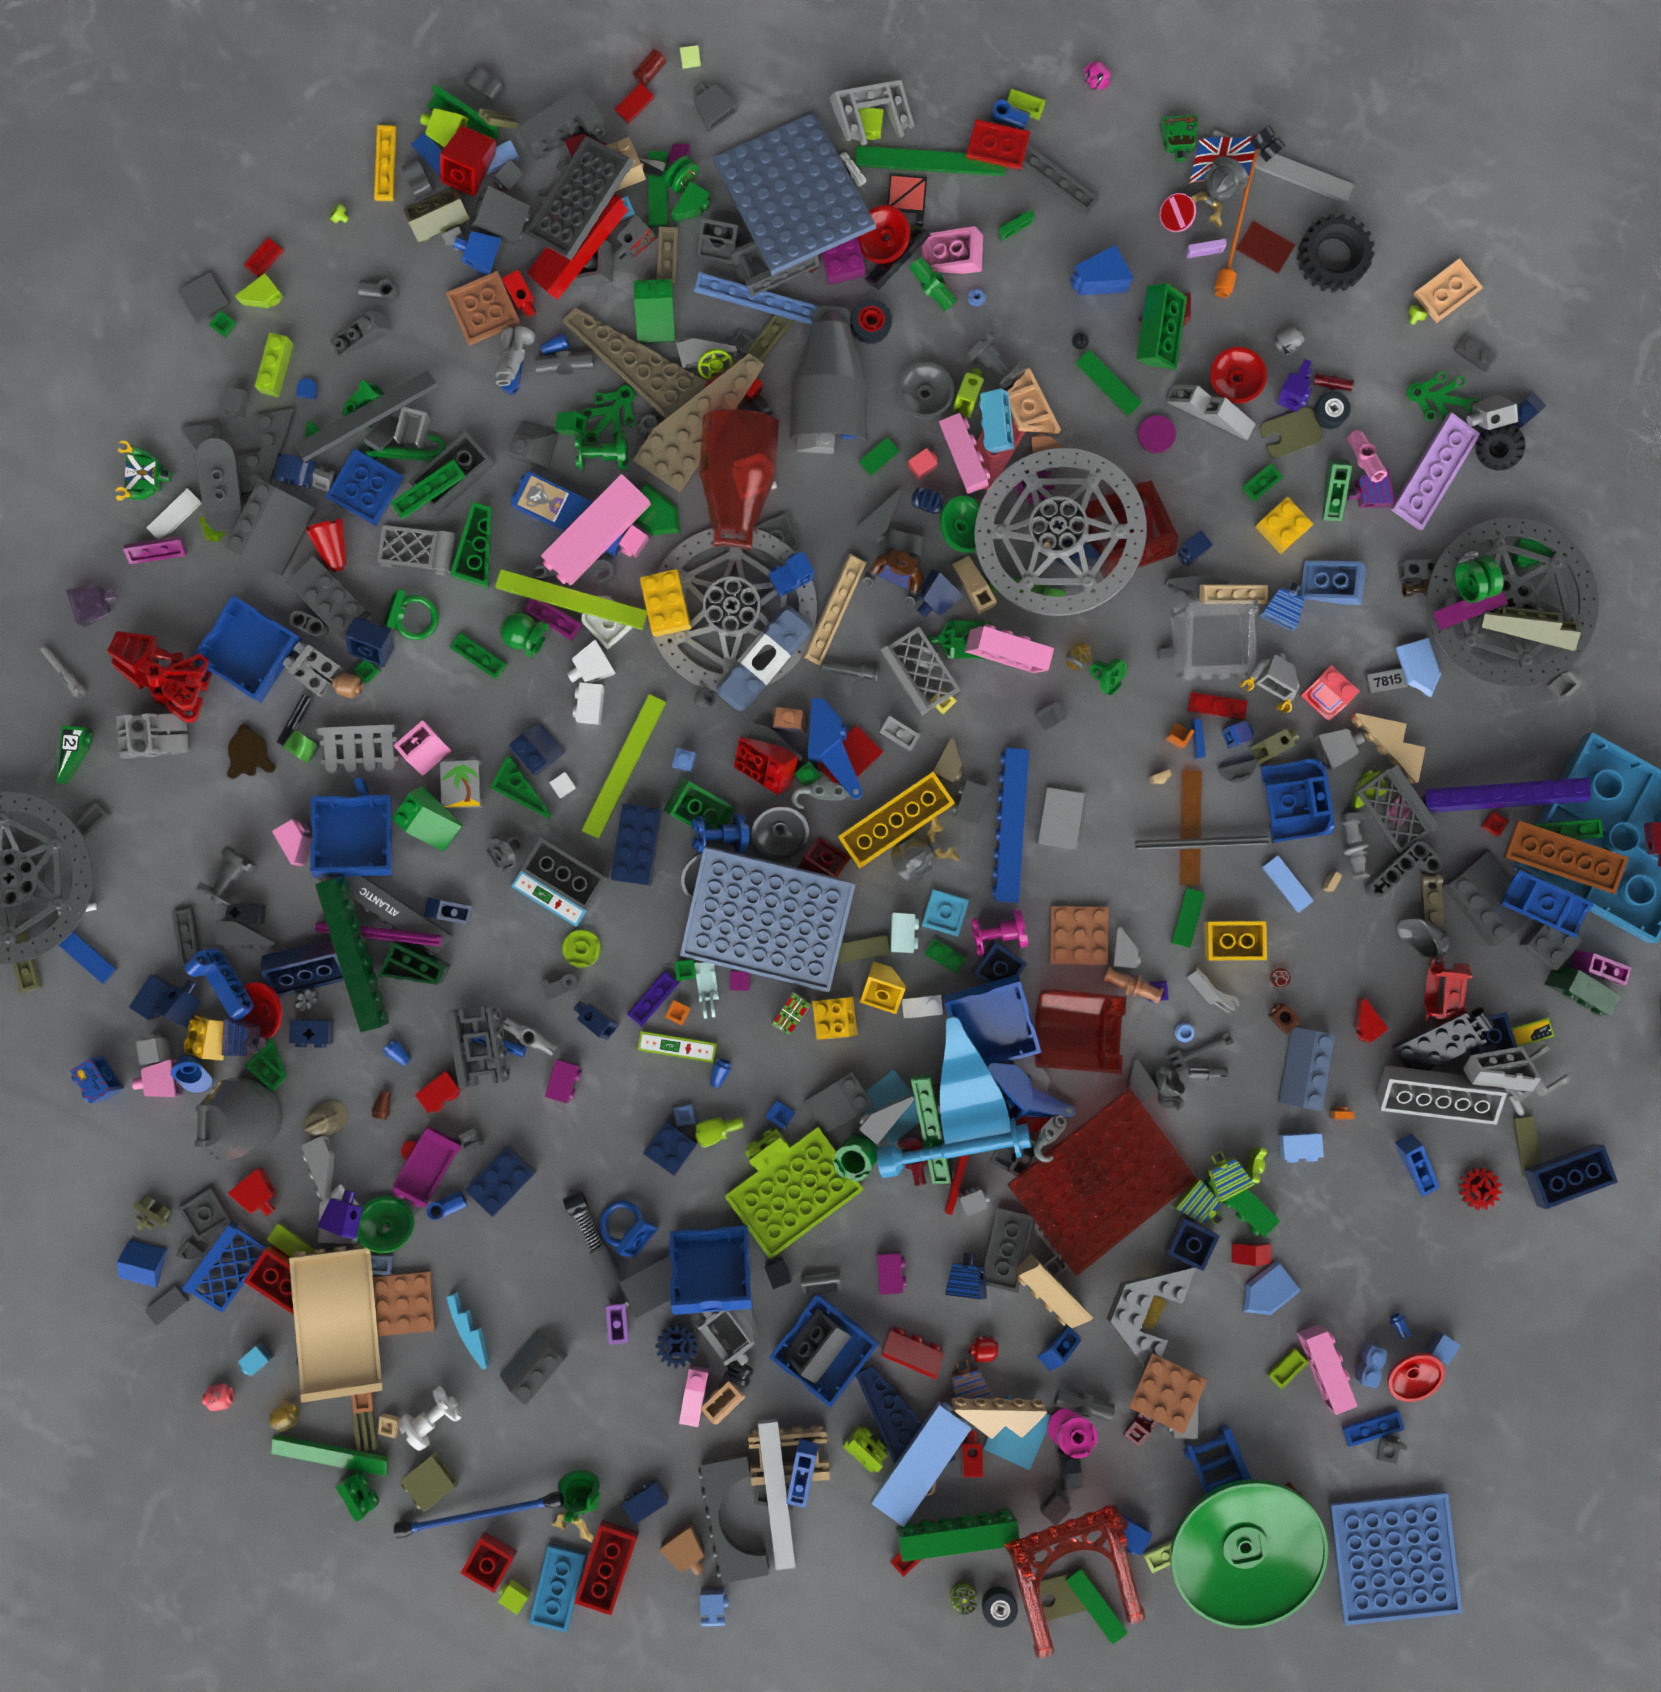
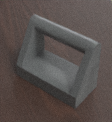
[801,1270,842,1295]

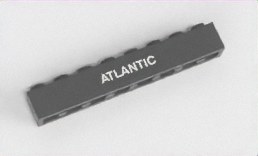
[309,869,453,956]

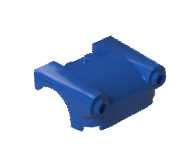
[1260,759,1335,843]

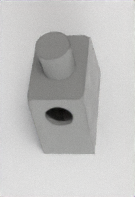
[1467,394,1518,430]
[1314,729,1365,771]

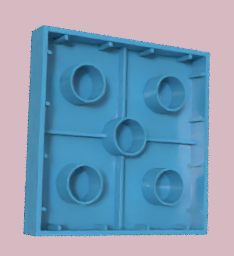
[1512,732,1661,943]

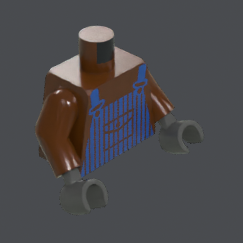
[863,550,923,606]

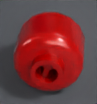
[969,1336,999,1362]

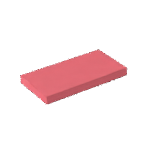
[958,417,1025,491]

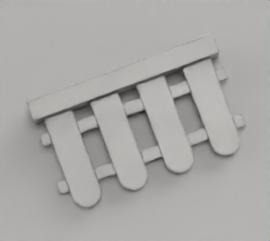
[317,724,399,773]

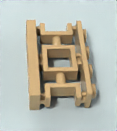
[748,1425,830,1486]

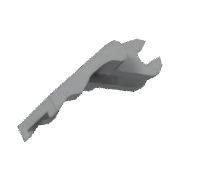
[1186,967,1240,1013]

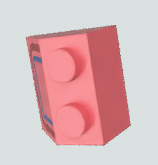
[1300,665,1360,722]

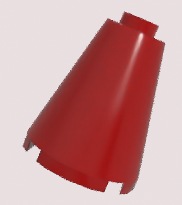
[305,518,347,573]

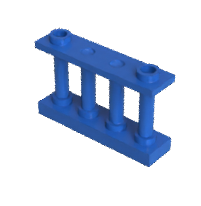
[1183,1424,1251,1494]

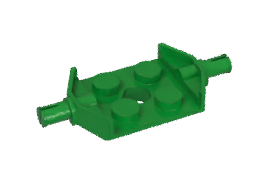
[927,620,993,660]

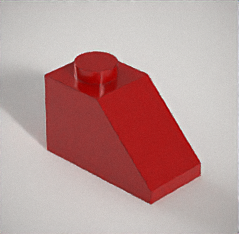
[1354,998,1389,1043]

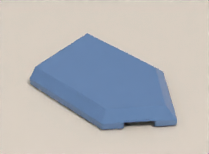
[1243,1260,1301,1315]

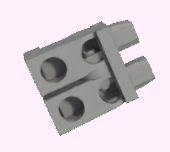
[283,642,344,698]

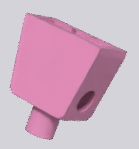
[132,1059,182,1097]

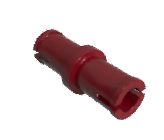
[1313,373,1354,392]

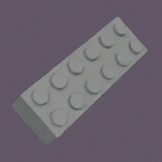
[1376,1066,1507,1125]

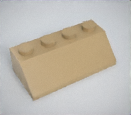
[1014,1253,1093,1328]

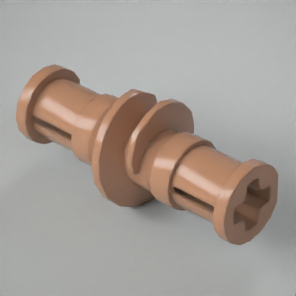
[1104,966,1164,1004]

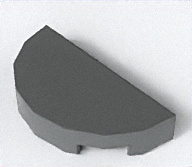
[1217,759,1256,783]

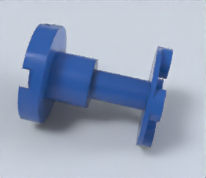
[692,814,749,854]

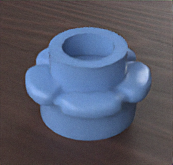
[968,288,986,307]

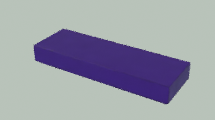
[627,970,679,1027]

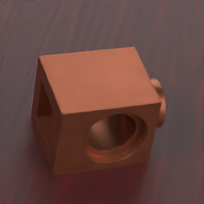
[1268,1003,1302,1034]

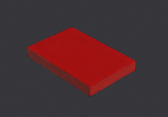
[966,119,1030,170]
[816,725,883,783]

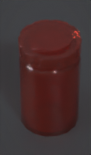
[632,49,667,87]

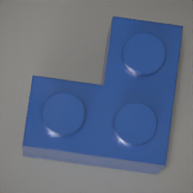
[769,552,814,598]

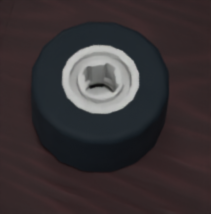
[1313,392,1351,429]
[981,1586,1018,1628]

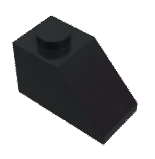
[1057,1449,1082,1490]

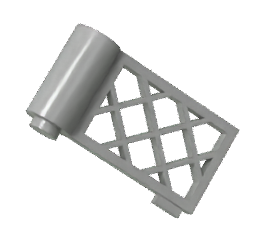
[377,525,457,576]

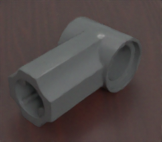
[358,279,399,302]

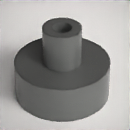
[694,688,715,709]

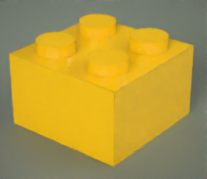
[1255,496,1313,555]

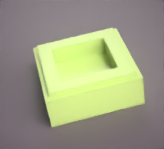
[680,45,701,69]

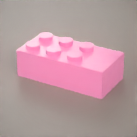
[965,624,1054,673]
[1297,1324,1357,1415]

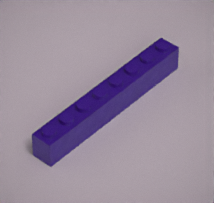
[1425,777,1591,813]

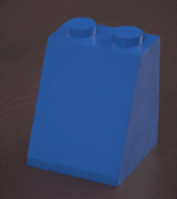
[1070,245,1134,295]

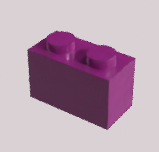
[545,1059,582,1104]
[877,1251,907,1295]

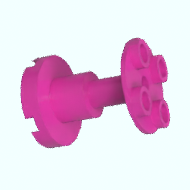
[971,909,1028,956]
[1048,1408,1098,1458]

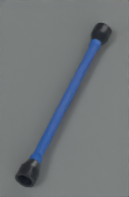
[394,1491,564,1539]

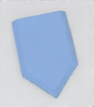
[1396,638,1441,697]

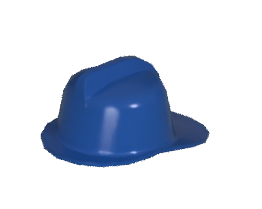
[170,1054,212,1093]

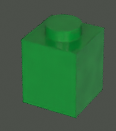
[555,411,587,436]
[795,762,822,786]

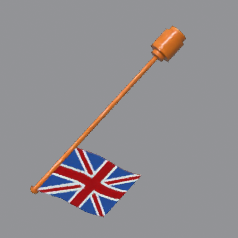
[1189,132,1260,298]

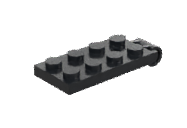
[1392,1007,1494,1071]

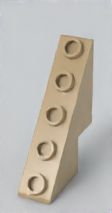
[1351,713,1426,785]
[951,1397,1048,1439]

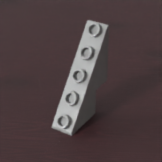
[1165,385,1256,440]

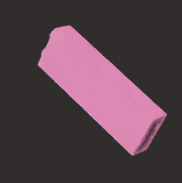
[541,474,651,586]

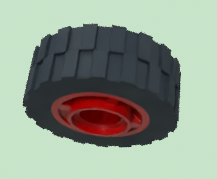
[850,299,892,344]

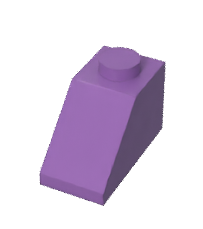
[605,1303,628,1345]

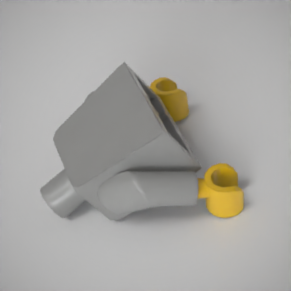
[1239,653,1300,713]

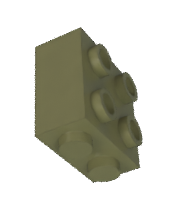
[400,1451,459,1512]

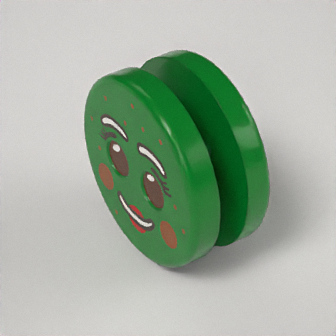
[665,156,699,194]

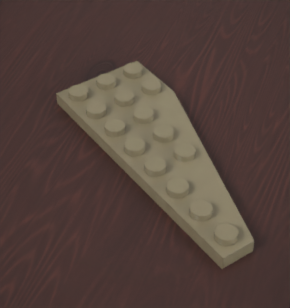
[633,354,765,493]

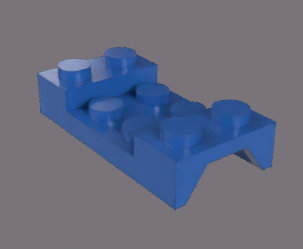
[1500,869,1594,938]

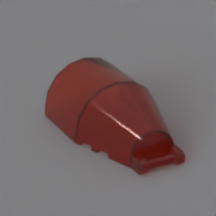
[699,409,779,550]

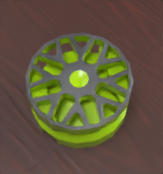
[950,1582,978,1615]

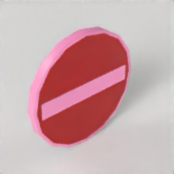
[1159,193,1196,232]

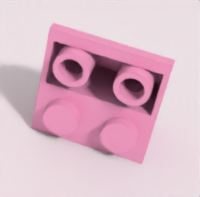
[393,720,452,776]

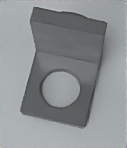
[1377,1435,1408,1464]

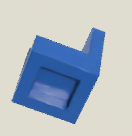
[765,1099,795,1130]

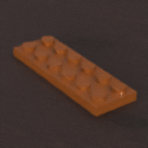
[1503,820,1629,894]

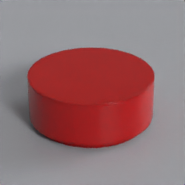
[401,1140,417,1160]

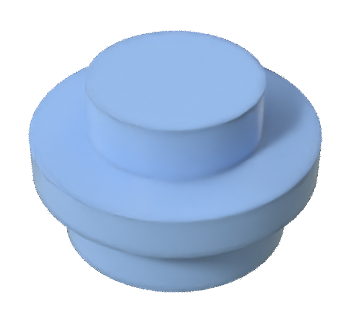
[1175,1023,1194,1042]

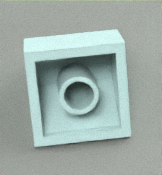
[890,913,919,953]

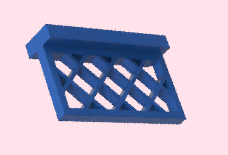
[182,1221,268,1313]

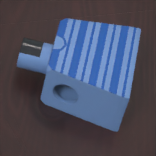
[1260,582,1305,631]

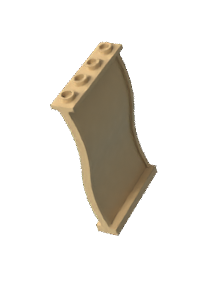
[289,1243,382,1403]

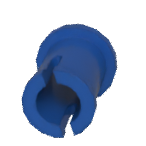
[1390,1313,1412,1340]

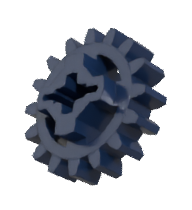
[655,1324,698,1368]

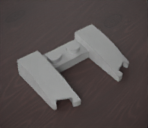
[829,80,914,145]

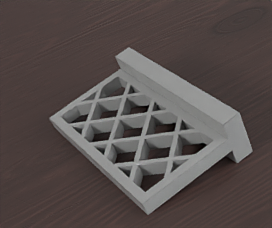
[880,627,960,716]

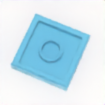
[921,889,969,937]

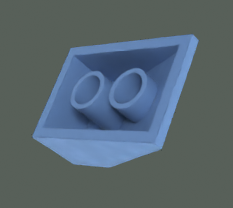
[1300,561,1367,605]

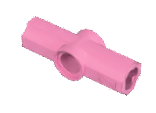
[1347,430,1387,483]

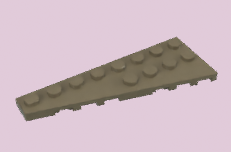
[562,308,708,419]

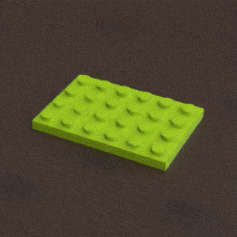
[724,1127,864,1259]

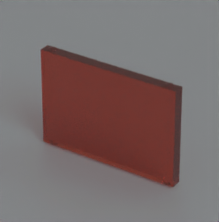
[1236,221,1295,274]

